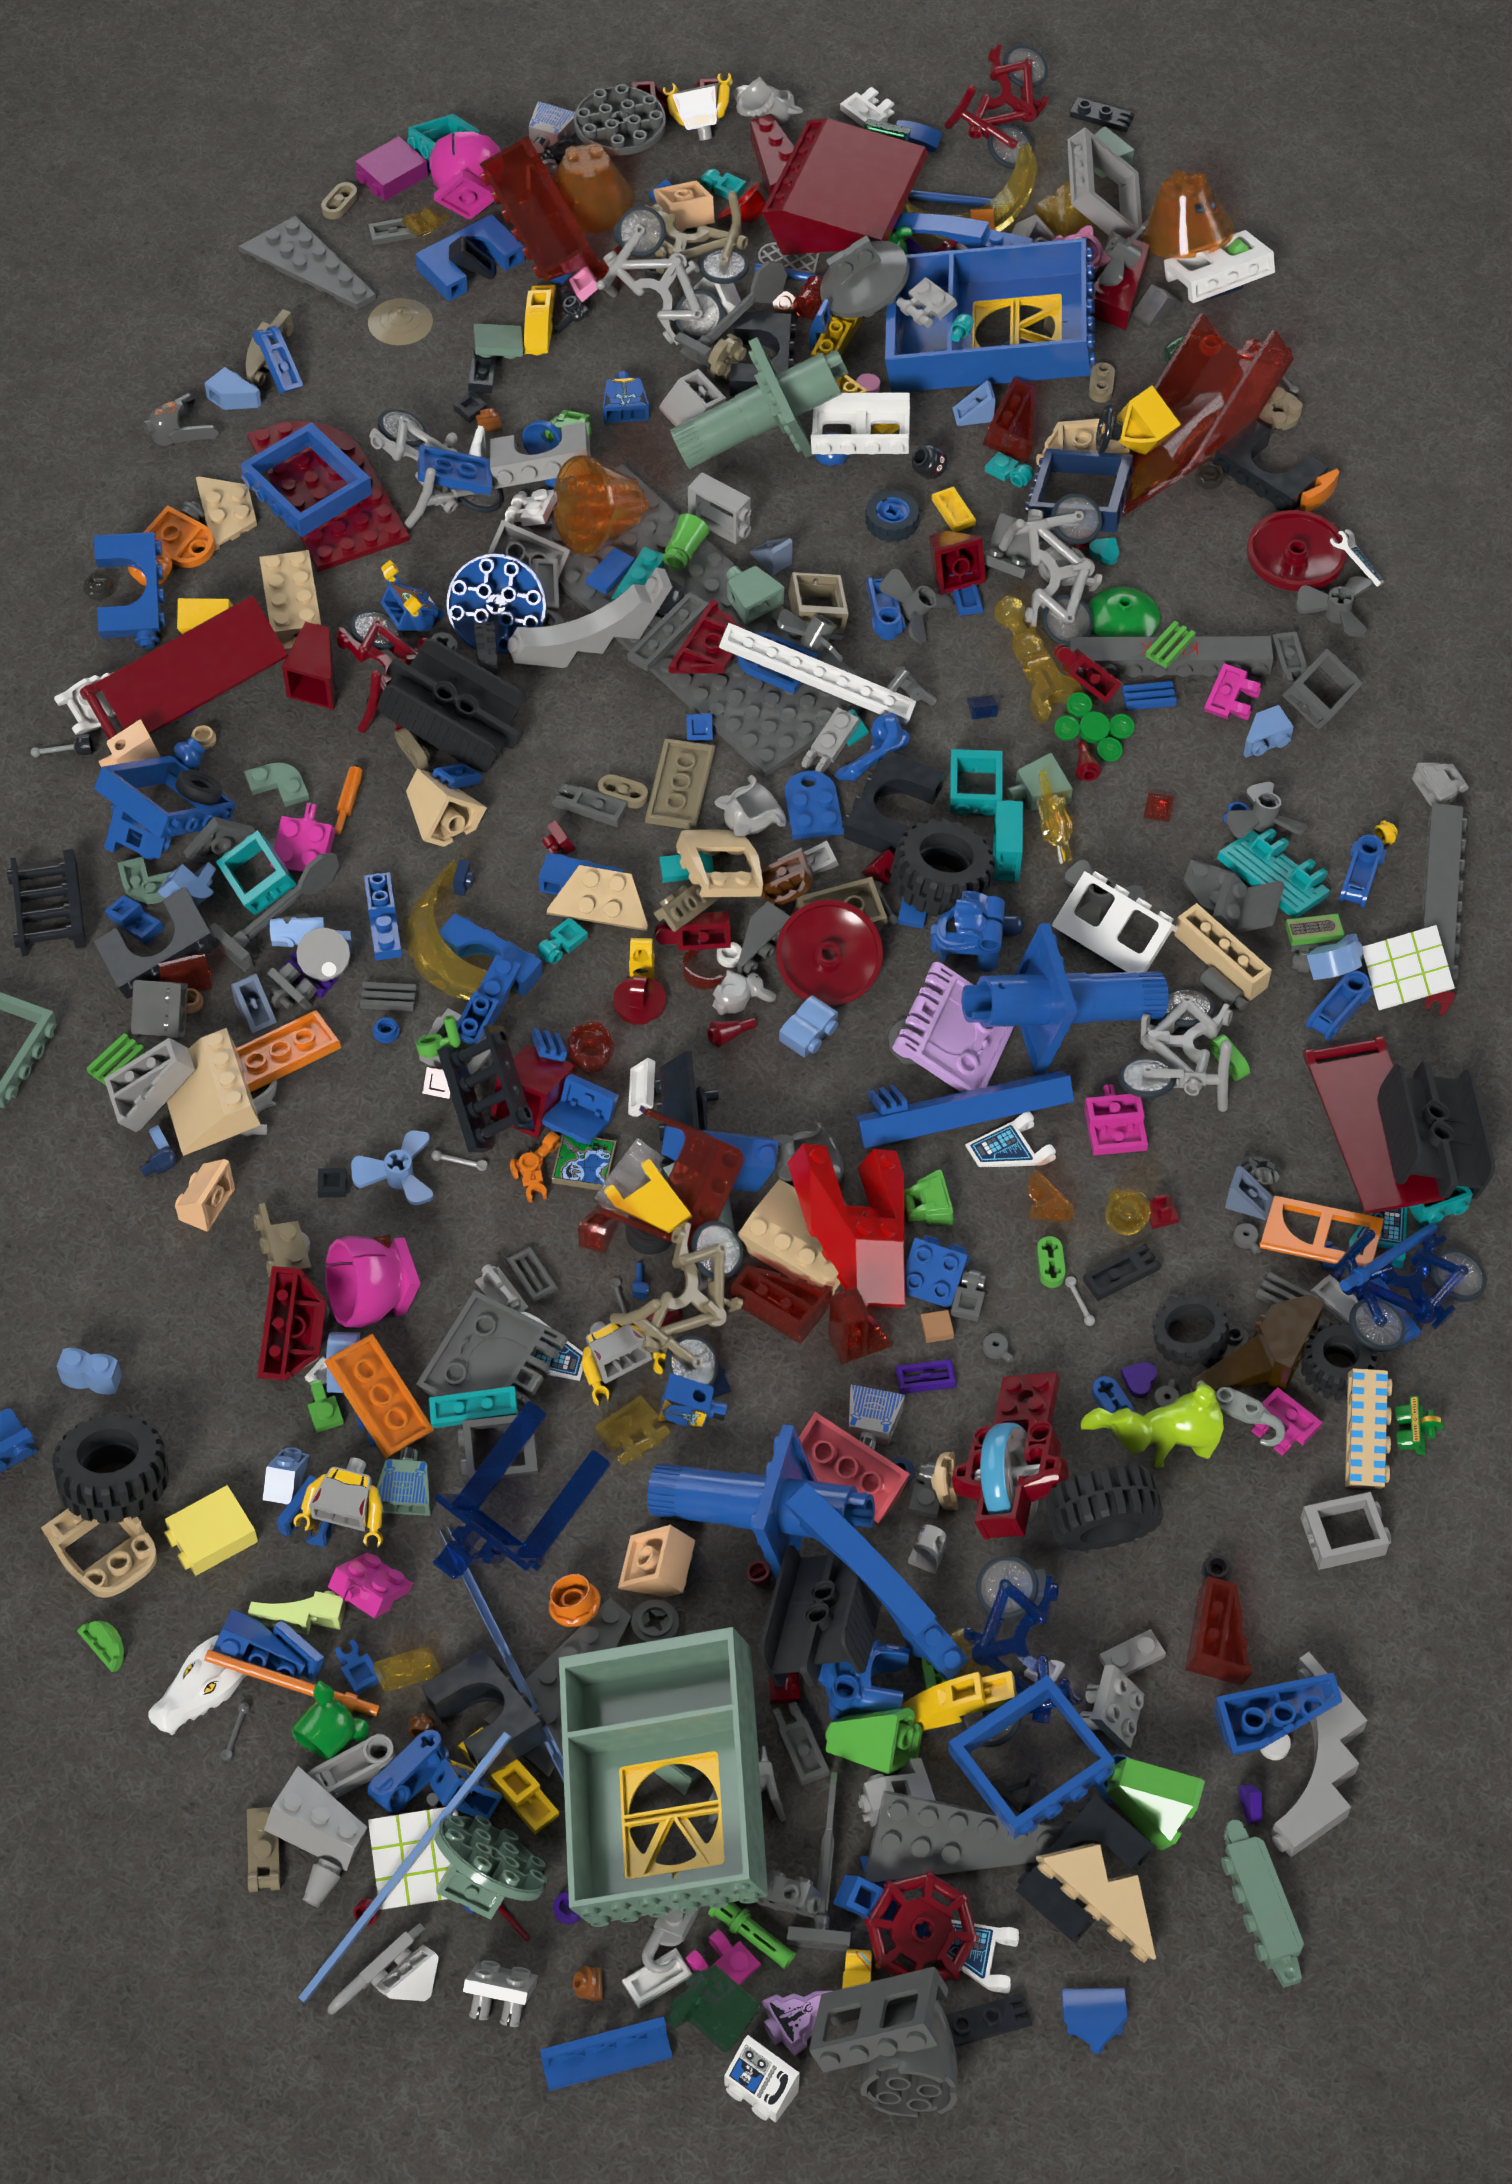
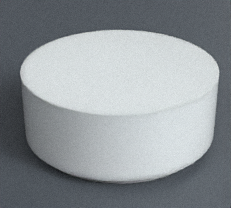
[717,942,742,968]
[1260,1735,1291,1760]

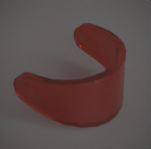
[682,950,726,990]

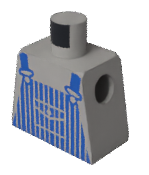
[529,101,576,153]
[849,1384,905,1450]

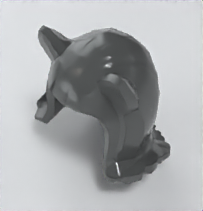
[772,1122,845,1184]

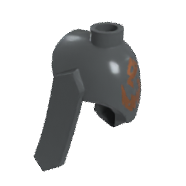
[142,393,219,446]

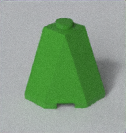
[825,1708,923,1774]
[1106,1758,1205,1850]

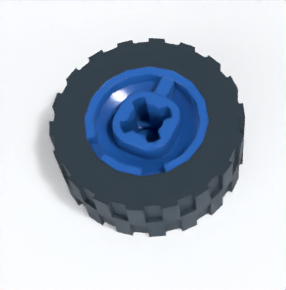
[865,490,920,542]

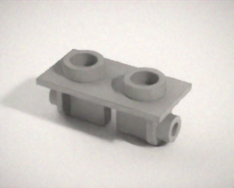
[475,1264,529,1312]

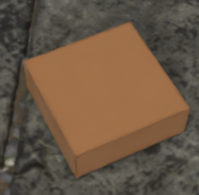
[920,1310,954,1343]

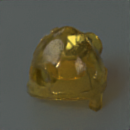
[1105,1187,1151,1236]

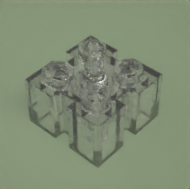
[594,1138,664,1217]

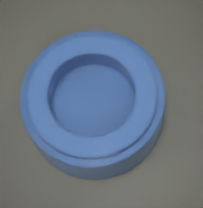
[149,1125,170,1150]

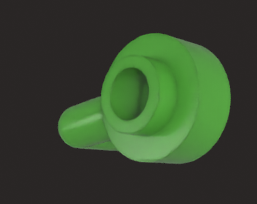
[415,1015,461,1058]

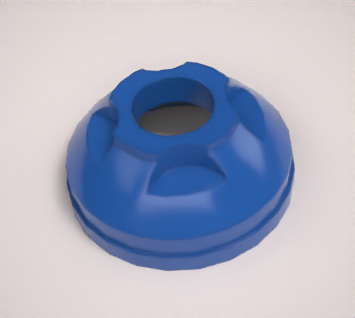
[522,420,562,455]

